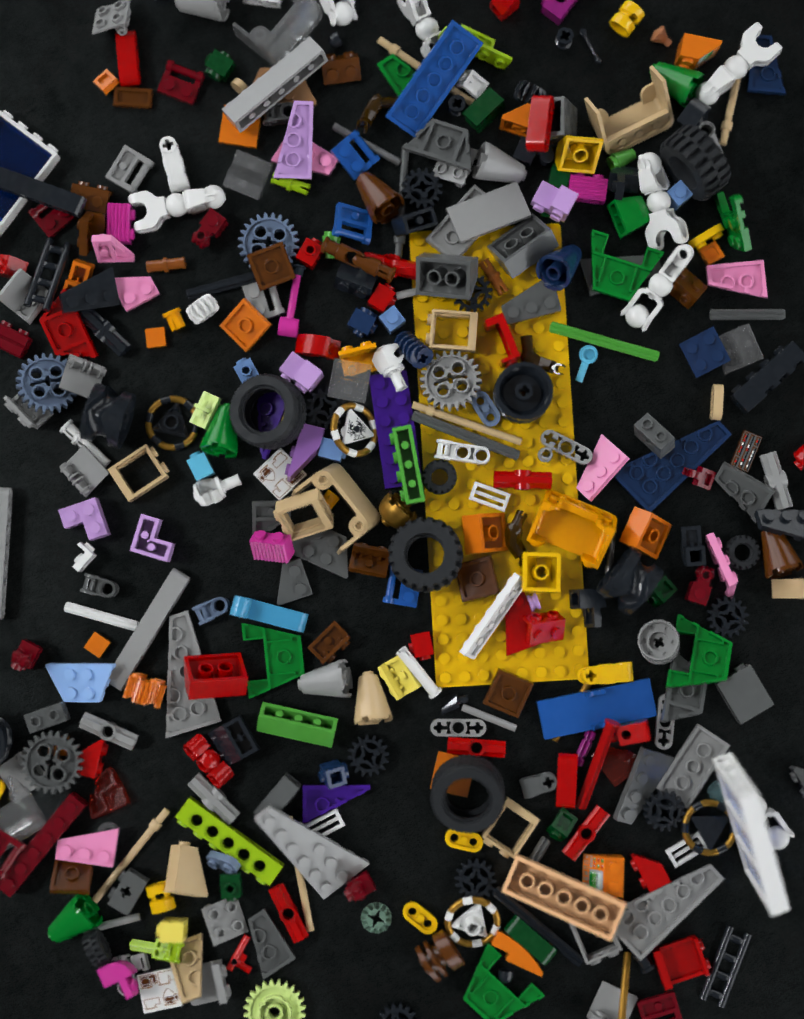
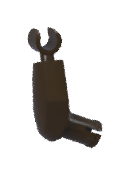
[356,94,398,133]
[520,335,566,375]
[505,510,528,568]

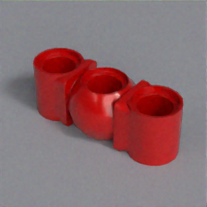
[183,734,234,788]

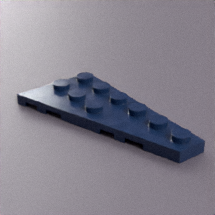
[614,421,732,512]

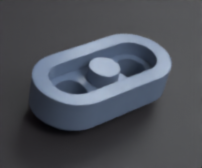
[471,391,500,427]
[206,850,241,874]

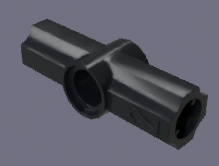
[80,309,131,357]

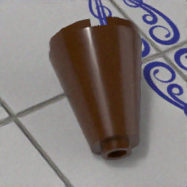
[356,172,404,224]
[761,531,804,579]

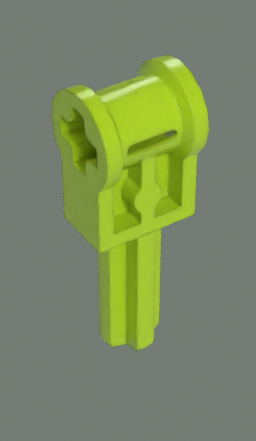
[129,938,184,964]

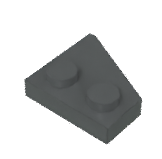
[252,500,291,535]
[277,557,313,606]

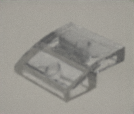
[223,149,273,200]
[719,323,764,375]
[327,358,372,403]

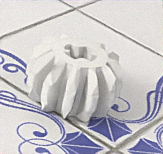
[186,294,219,324]

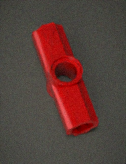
[364,252,416,280]
[493,470,552,490]
[447,737,506,758]
[561,804,610,861]
[268,882,309,943]

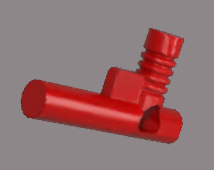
[226,933,252,974]

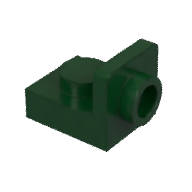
[646,575,678,608]
[546,808,578,841]

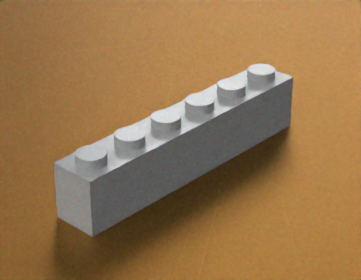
[222,37,328,133]

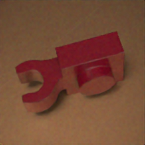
[682,466,716,490]

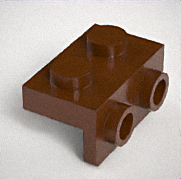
[322,51,362,85]
[70,181,113,214]
[77,211,105,256]
[669,267,708,309]
[348,542,389,578]
[307,621,351,664]

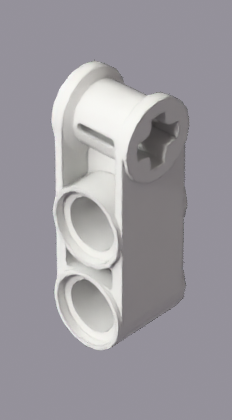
[159,136,190,194]
[434,439,490,465]

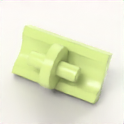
[189,391,222,430]

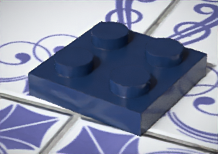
[679,326,731,378]

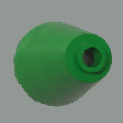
[649,61,704,108]
[200,403,238,458]
[48,894,103,943]

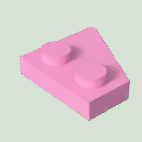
[91,234,135,263]
[115,276,160,312]

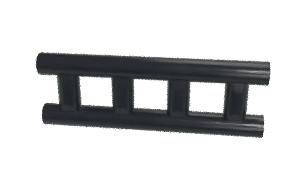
[23,237,72,312]
[699,925,752,1008]

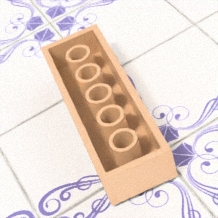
[501,853,627,941]

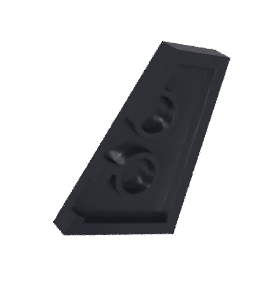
[59,267,120,314]

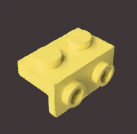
[378,656,422,701]

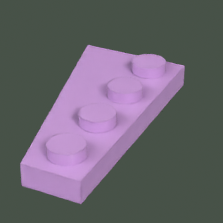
[273,101,314,180]

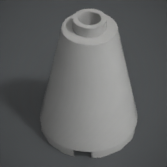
[175,0,230,22]
[472,142,527,184]
[297,659,353,698]

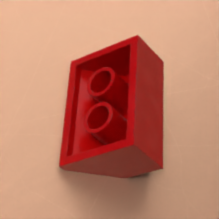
[183,652,248,700]

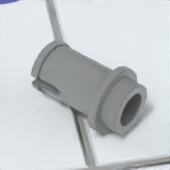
[537,447,553,463]

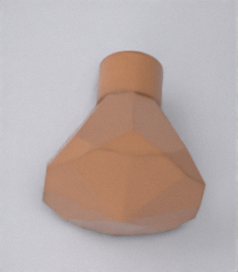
[651,26,672,47]

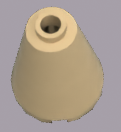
[354,671,393,725]

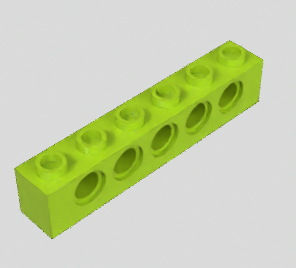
[175,796,284,886]

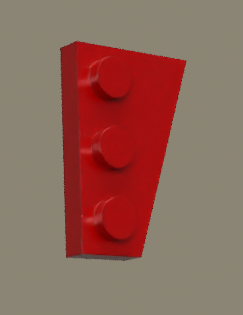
[505,591,542,656]

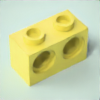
[156,917,188,943]

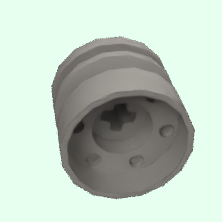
[638,620,680,665]

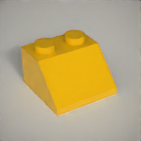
[554,135,604,174]
[522,552,561,593]

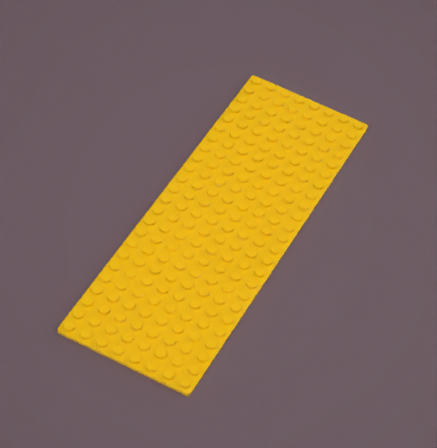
[409,223,589,688]

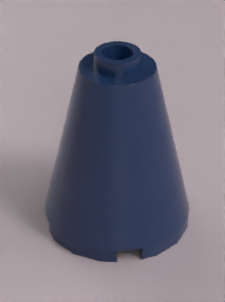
[536,244,582,291]

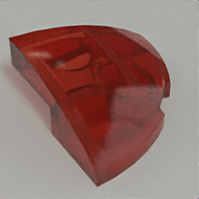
[590,747,637,787]
[89,767,131,819]

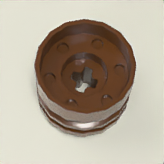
[415,929,465,983]

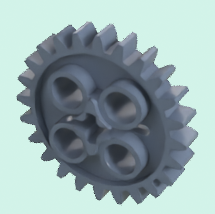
[238,212,300,269]
[16,353,77,414]

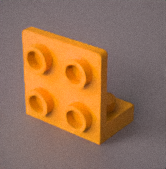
[338,341,377,379]

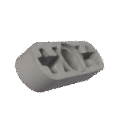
[540,430,593,465]
[654,693,675,750]
[430,718,486,737]

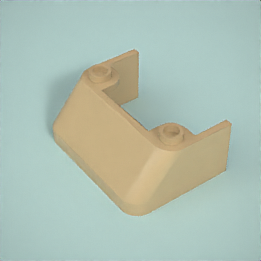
[584,65,674,155]
[291,463,380,555]

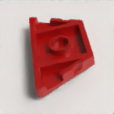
[39,288,99,358]

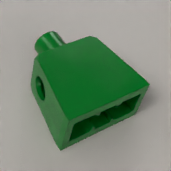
[607,196,653,239]

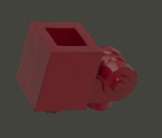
[191,208,228,249]
[684,565,715,606]
[11,639,43,671]
[344,870,376,902]

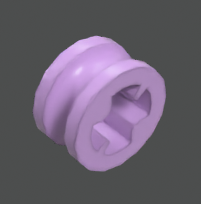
[526,593,541,612]

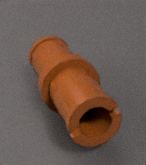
[146,256,186,273]
[478,258,509,296]

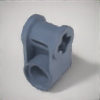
[192,597,231,626]

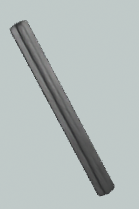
[412,411,520,460]

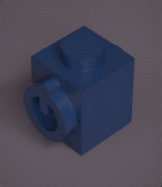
[347,307,378,338]
[318,759,349,789]

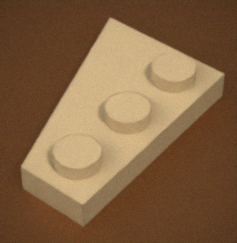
[170,933,203,1004]

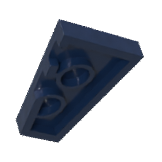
[747,35,786,95]

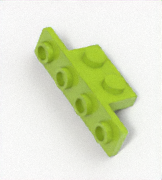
[438,24,513,69]

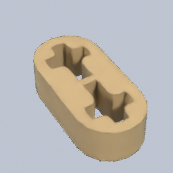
[710,384,724,421]

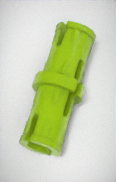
[271,172,311,196]

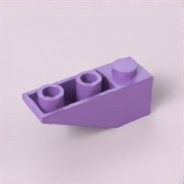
[285,423,325,482]

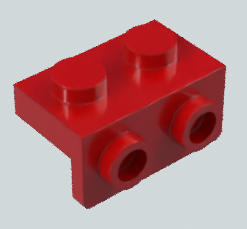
[523,610,566,645]

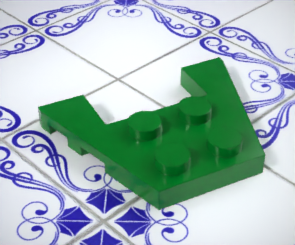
[713,190,752,252]
[591,229,664,302]
[665,614,733,688]
[241,623,305,698]
[463,943,545,1019]

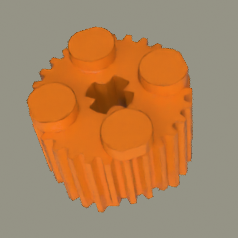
[123,672,167,708]

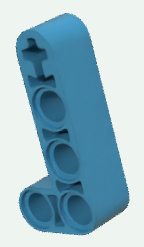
[230,595,309,633]

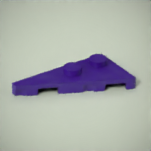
[257,392,285,460]
[303,784,370,823]

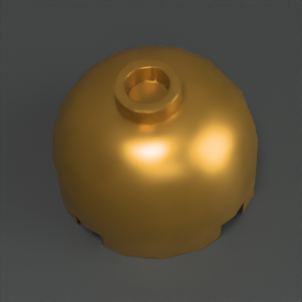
[379,491,417,529]

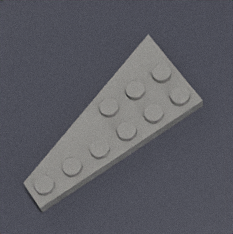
[166,610,222,738]
[254,805,370,899]
[615,864,724,961]

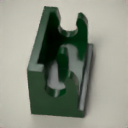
[463,87,506,134]

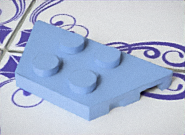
[45,663,116,703]

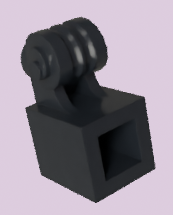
[513,136,554,169]

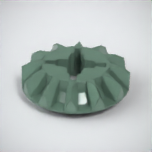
[361,902,392,934]

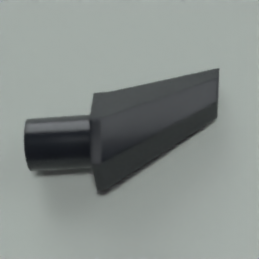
[441,693,468,715]

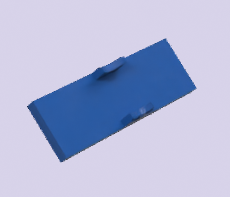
[385,20,484,138]
[536,678,657,740]

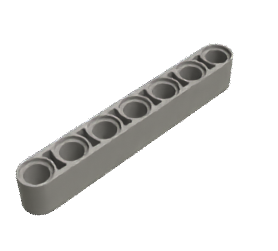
[0,487,13,620]
[109,568,191,691]

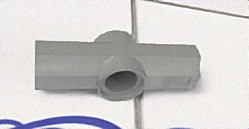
[759,451,793,510]
[79,712,139,751]
[187,772,241,825]

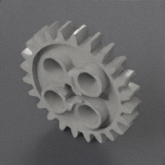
[419,350,482,412]

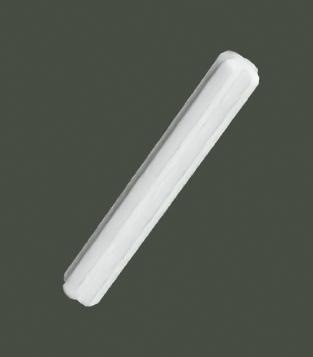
[64,602,139,631]

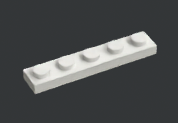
[459,572,522,660]

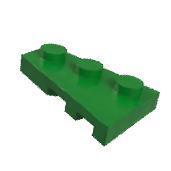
[377,54,415,96]

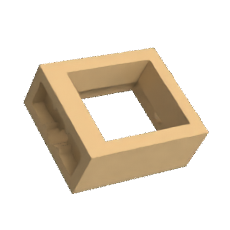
[425,309,478,353]
[107,444,169,502]
[273,488,334,541]
[481,796,540,859]

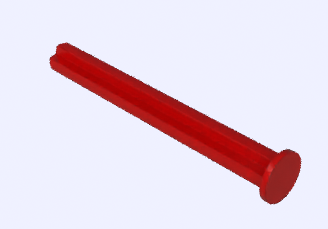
[576,718,620,810]

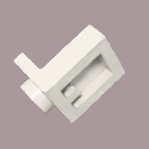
[455,69,489,99]
[72,542,97,572]

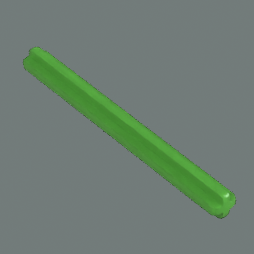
[549,322,659,362]

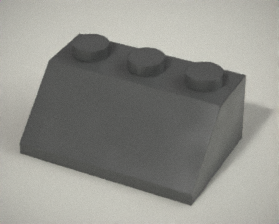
[487,214,559,279]
[416,252,478,300]

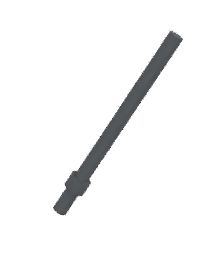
[394,146,409,259]

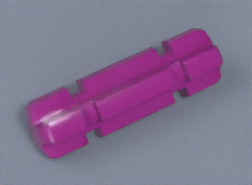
[576,730,596,767]

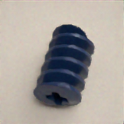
[394,331,434,369]

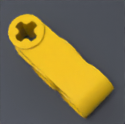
[577,662,634,685]

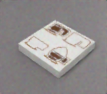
[253,448,307,500]
[137,967,183,1014]

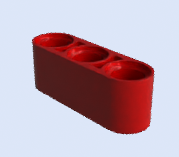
[115,30,141,87]
[526,95,555,152]
[556,753,578,808]

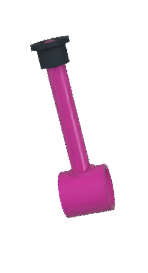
[278,264,306,338]

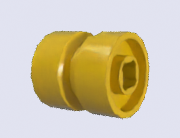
[609,0,645,37]
[145,880,176,914]

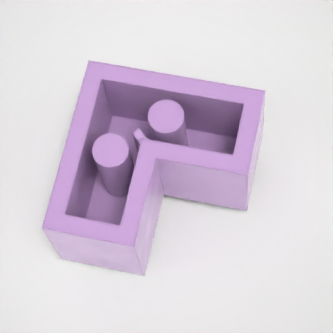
[530,180,579,222]
[279,351,324,394]
[58,497,111,541]
[130,514,175,562]

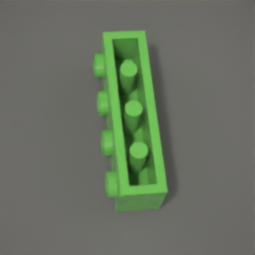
[389,424,425,505]
[256,702,338,748]

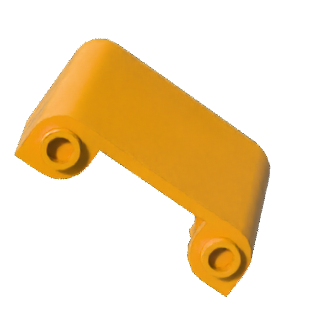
[526,489,617,569]

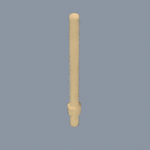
[377,36,475,106]
[719,78,741,146]
[411,401,522,446]
[92,807,170,903]
[289,815,314,932]

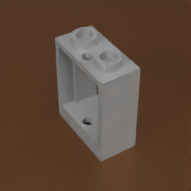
[568,922,623,965]

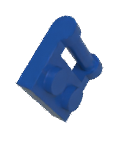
[330,129,381,181]
[332,202,373,245]
[382,564,423,608]

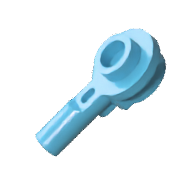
[575,345,598,383]

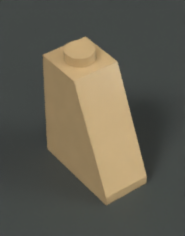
[771,579,804,598]
[164,841,208,898]

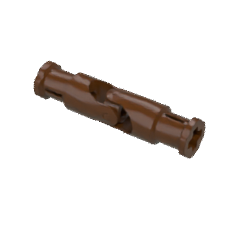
[320,236,397,284]

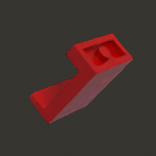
[483,313,520,368]
[651,934,711,990]

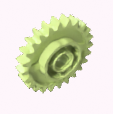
[243,978,306,1019]

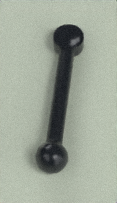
[579,29,602,64]

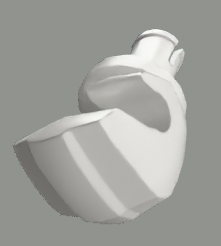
[372,343,408,392]
[193,474,242,506]

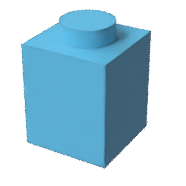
[186,451,216,482]

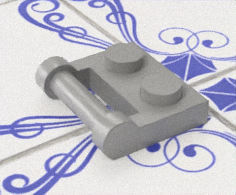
[105,145,155,194]
[242,282,286,319]

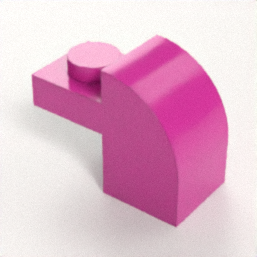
[97,960,139,999]

